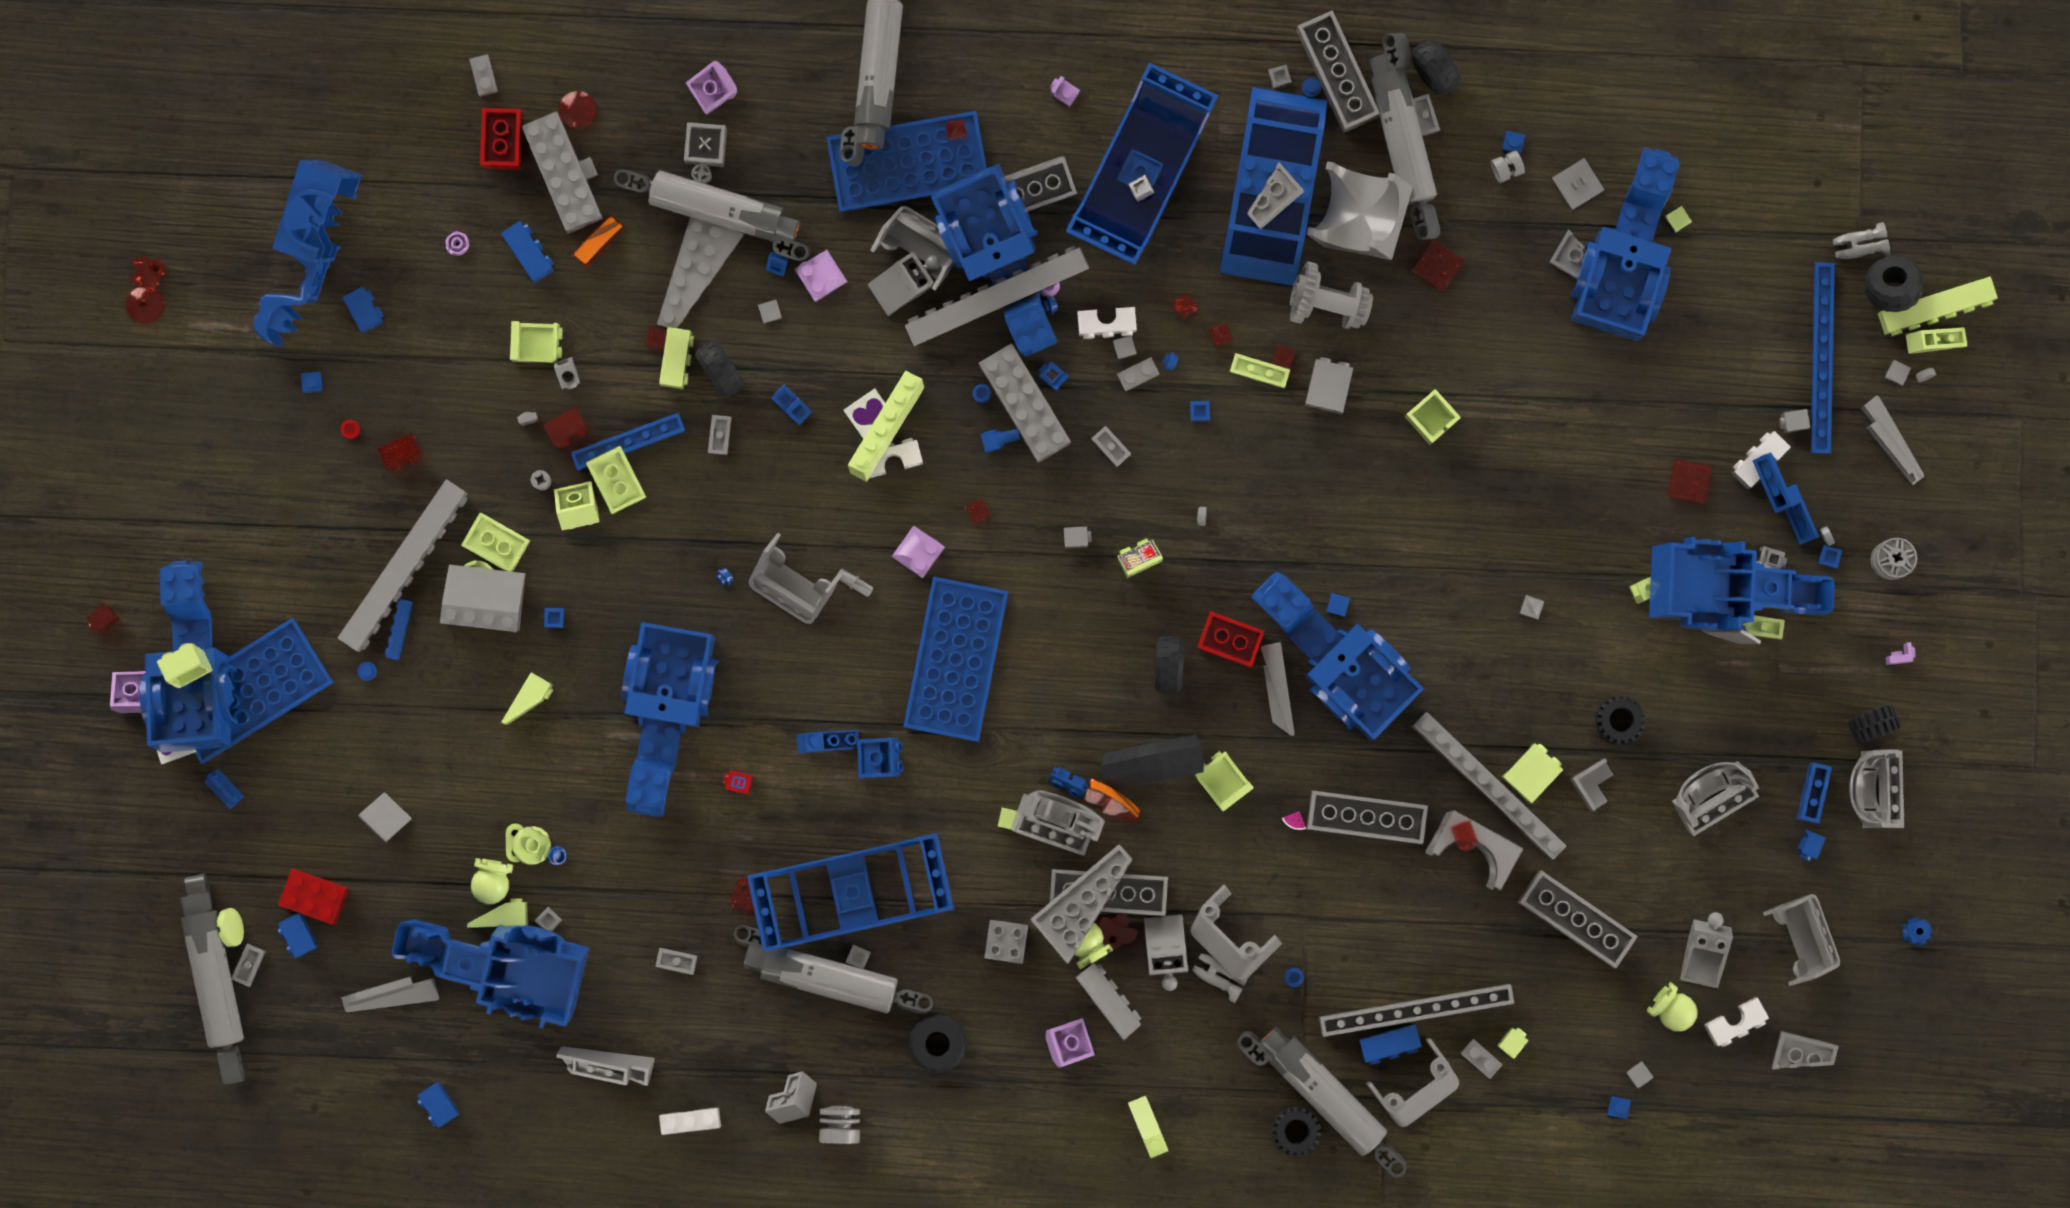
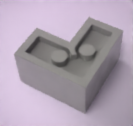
[1570,758,1613,812]
[765,1072,817,1123]

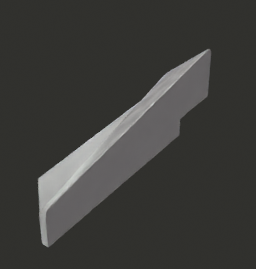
[1861,396,1924,485]
[1261,642,1295,736]
[341,976,439,1012]
[557,1046,655,1086]

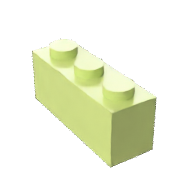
[659,327,695,389]

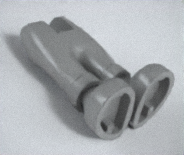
[1833,222,1890,259]
[1192,953,1249,1003]

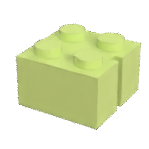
[1405,389,1461,445]
[157,643,213,689]

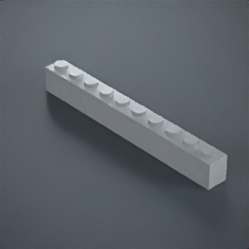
[905,246,1090,346]
[338,479,468,652]
[1411,712,1566,860]
[1319,984,1514,1037]

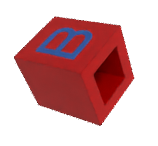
[723,770,753,795]

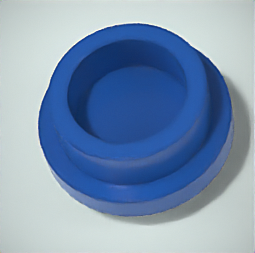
[1302,78,1321,98]
[1042,296,1058,315]
[1162,352,1178,371]
[972,384,991,403]
[716,568,733,586]
[357,662,377,681]
[548,846,567,865]
[1284,968,1304,987]

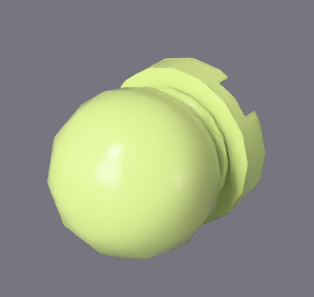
[471,858,513,904]
[1074,923,1113,969]
[1647,982,1698,1031]

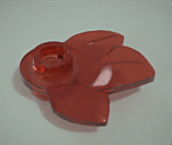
[130,256,165,292]
[730,878,755,915]
[1099,913,1138,949]

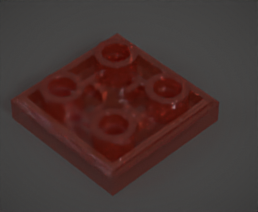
[1412,240,1465,293]
[1667,459,1713,504]

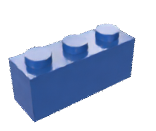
[501,221,554,283]
[1796,763,1832,824]
[1358,1024,1422,1065]

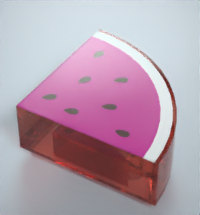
[1281,811,1306,830]

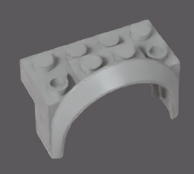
[1849,750,1904,828]
[1672,761,1759,837]
[1010,790,1105,856]

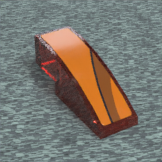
[571,215,625,269]
[1084,779,1141,824]

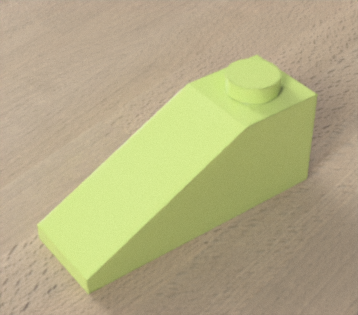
[1906,327,1967,353]
[502,672,553,725]
[467,899,528,928]
[1128,1096,1169,1158]

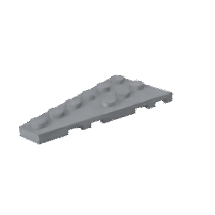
[657,217,745,328]
[1030,844,1132,964]

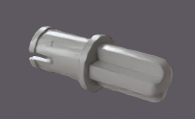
[838,568,873,597]

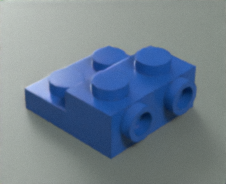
[857,738,903,778]

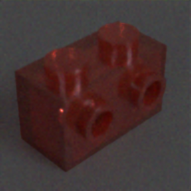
[543,407,590,448]

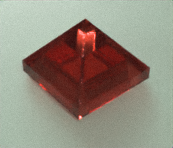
[945,119,967,141]

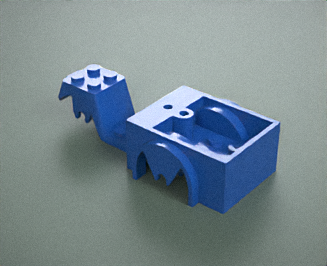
[1570,147,1679,341]
[253,160,362,347]
[931,163,1058,356]
[1649,537,1835,630]
[139,560,238,753]
[1252,572,1424,741]
[622,622,719,817]
[392,919,589,1028]

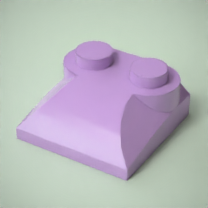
[686,61,737,114]
[795,250,847,302]
[892,525,945,578]
[110,671,145,713]
[1046,1018,1095,1068]

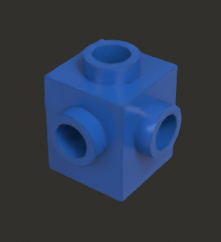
[1902,917,1932,946]

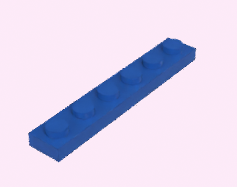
[571,413,685,471]

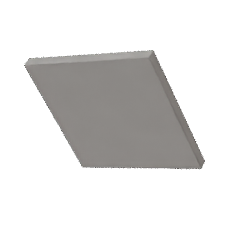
[1552,158,1604,210]
[358,792,412,842]

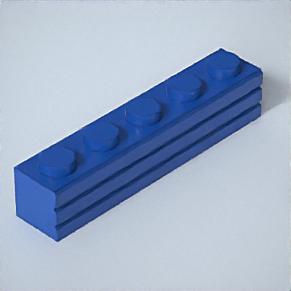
[385,599,413,661]

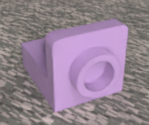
[1050,76,1080,107]
[1886,642,1915,665]

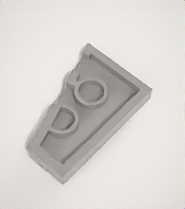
[1247,162,1305,229]
[1771,1031,1839,1069]

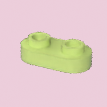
[506,824,524,862]

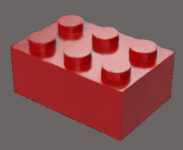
[480,108,523,170]
[1197,611,1265,668]
[278,869,350,925]

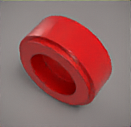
[340,420,361,439]

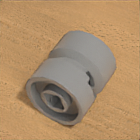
[1491,150,1525,183]

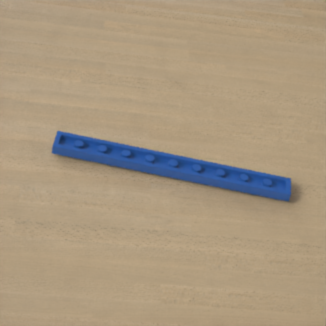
[1810,263,1835,454]

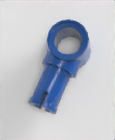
[980,429,1020,453]

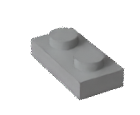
[469,54,498,97]
[1413,94,1440,136]
[1117,357,1160,392]
[708,415,732,455]
[1091,426,1131,467]
[231,943,266,987]
[655,948,698,975]
[1460,1039,1503,1079]

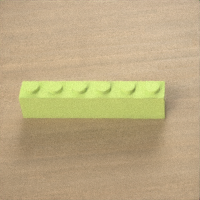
[1878,276,1998,336]
[848,371,924,482]

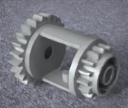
[1290,261,1373,329]

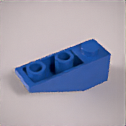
[796,730,859,754]

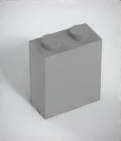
[1305,357,1353,414]

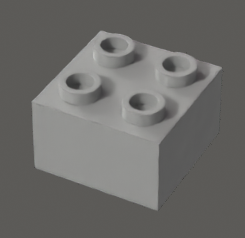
[684,122,727,167]
[984,920,1028,964]

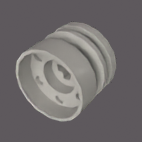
[1870,538,1917,580]
[819,1106,860,1144]

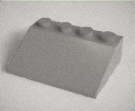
[440,565,526,632]
[1076,963,1142,1040]

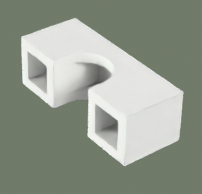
[1077,307,1137,339]
[1732,431,1791,489]
[869,438,923,478]
[1704,997,1769,1047]
[659,1107,721,1135]

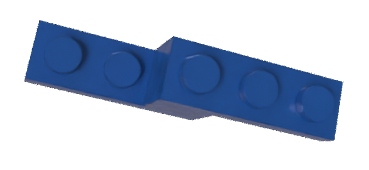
[1752,452,1819,545]

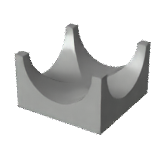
[1306,161,1413,260]
[1424,811,1523,890]

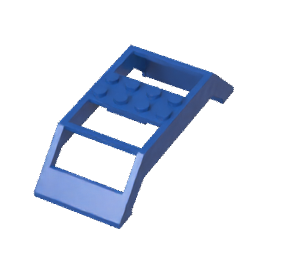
[747,833,954,952]

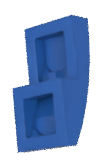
[770,384,812,425]

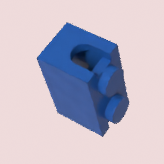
[342,287,384,333]
[278,913,319,958]
[417,1082,461,1128]

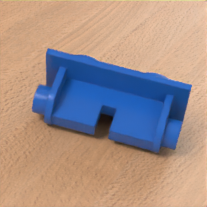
[1047,767,1089,799]
[204,769,244,810]

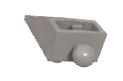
[867,251,940,317]
[1680,912,1733,988]
[1144,915,1188,991]

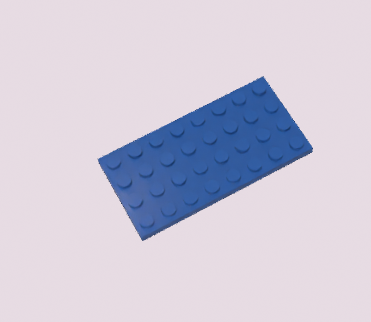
[826,111,987,213]
[903,576,1009,742]
[195,618,334,764]

